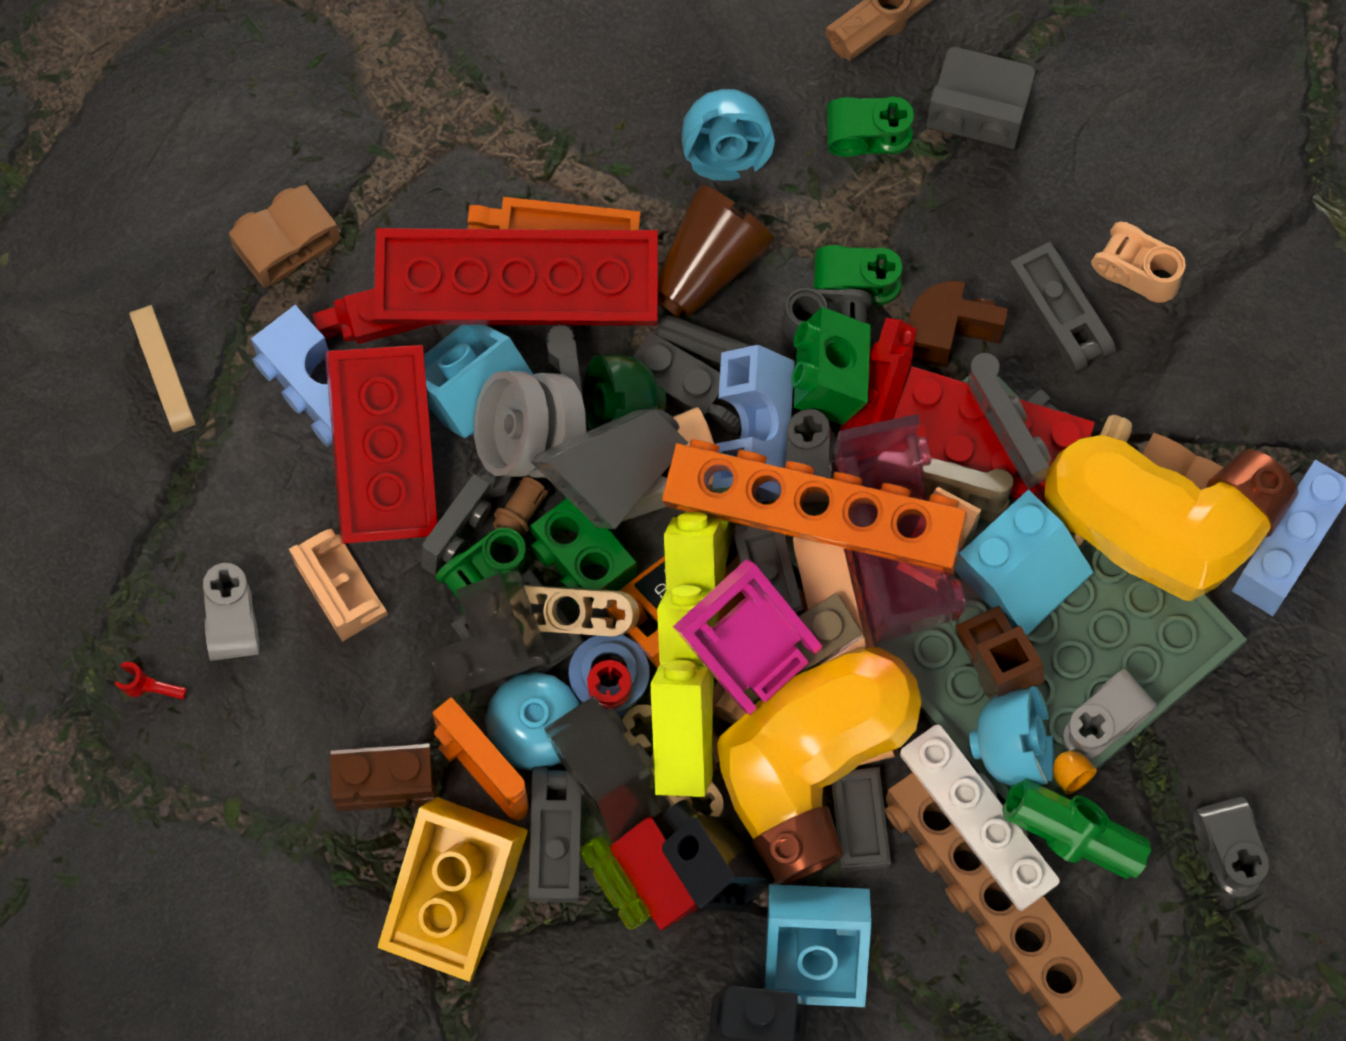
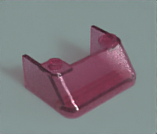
[833,414,965,643]

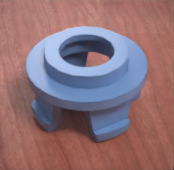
[569,635,650,719]

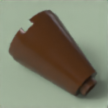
[658,185,774,318]

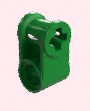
[826,96,914,157]
[813,245,903,305]
[435,528,528,615]

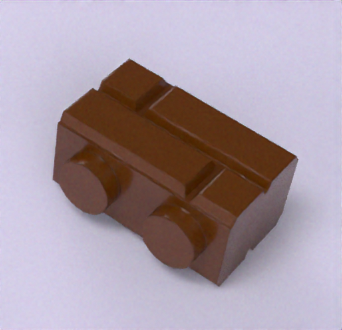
[330,743,436,811]

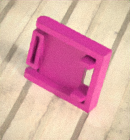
[673,559,823,716]

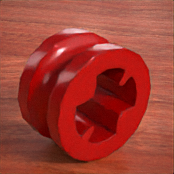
[587,660,632,709]

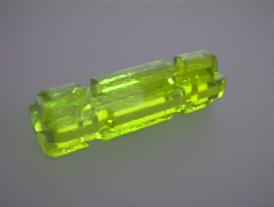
[580,837,650,930]

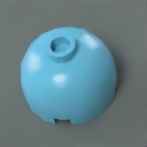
[681,89,775,181]
[485,672,583,772]
[969,686,1055,786]

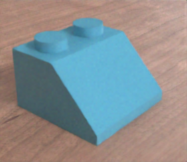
[424,325,533,439]
[955,489,1093,636]
[765,884,871,1007]

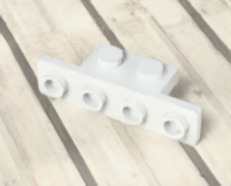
[900,725,1059,911]

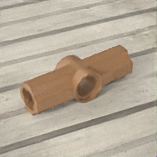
[825,0,933,61]

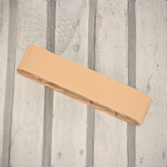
[793,537,897,766]

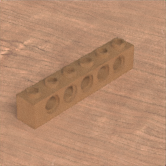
[885,772,1122,1041]

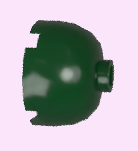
[583,354,666,432]

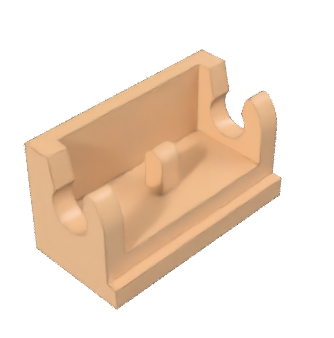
[289,529,388,642]

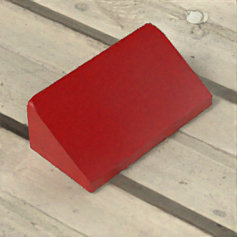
[608,816,699,932]

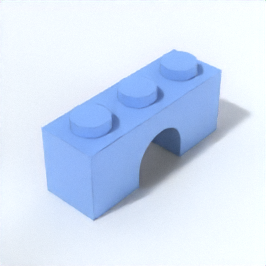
[251,305,332,447]
[712,345,794,502]
[1232,459,1346,616]

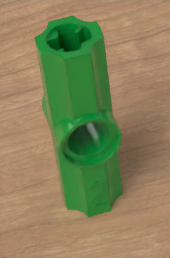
[1002,778,1152,879]

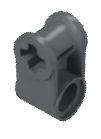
[781,288,872,343]
[784,409,838,504]
[1193,796,1270,898]

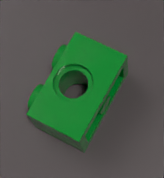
[791,307,871,425]

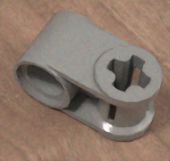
[203,563,260,661]
[1062,669,1158,760]

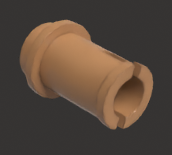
[493,477,548,535]

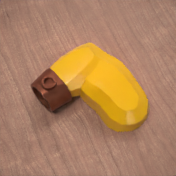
[1044,435,1299,601]
[717,647,922,885]

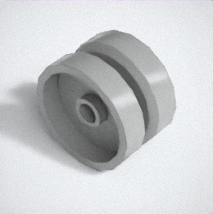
[474,371,586,478]

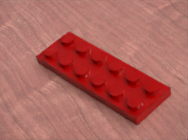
[374,228,658,326]

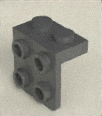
[926,47,1035,149]

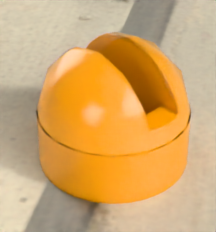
[1053,751,1097,795]

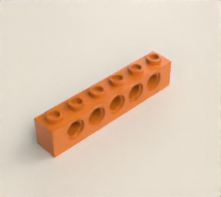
[662,439,967,574]

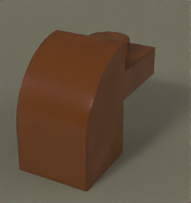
[908,281,1008,367]
[955,606,1044,699]

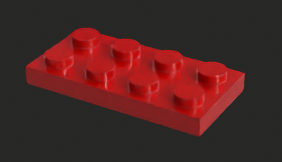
[325,345,437,544]
[885,366,1095,509]

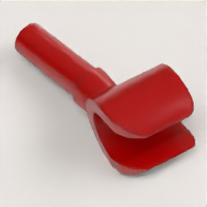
[114,662,187,700]

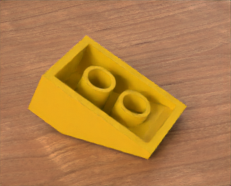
[377,797,528,982]

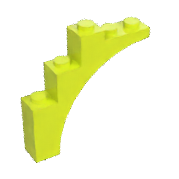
[650,512,737,797]

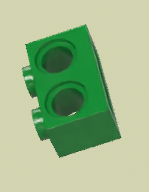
[530,498,637,611]

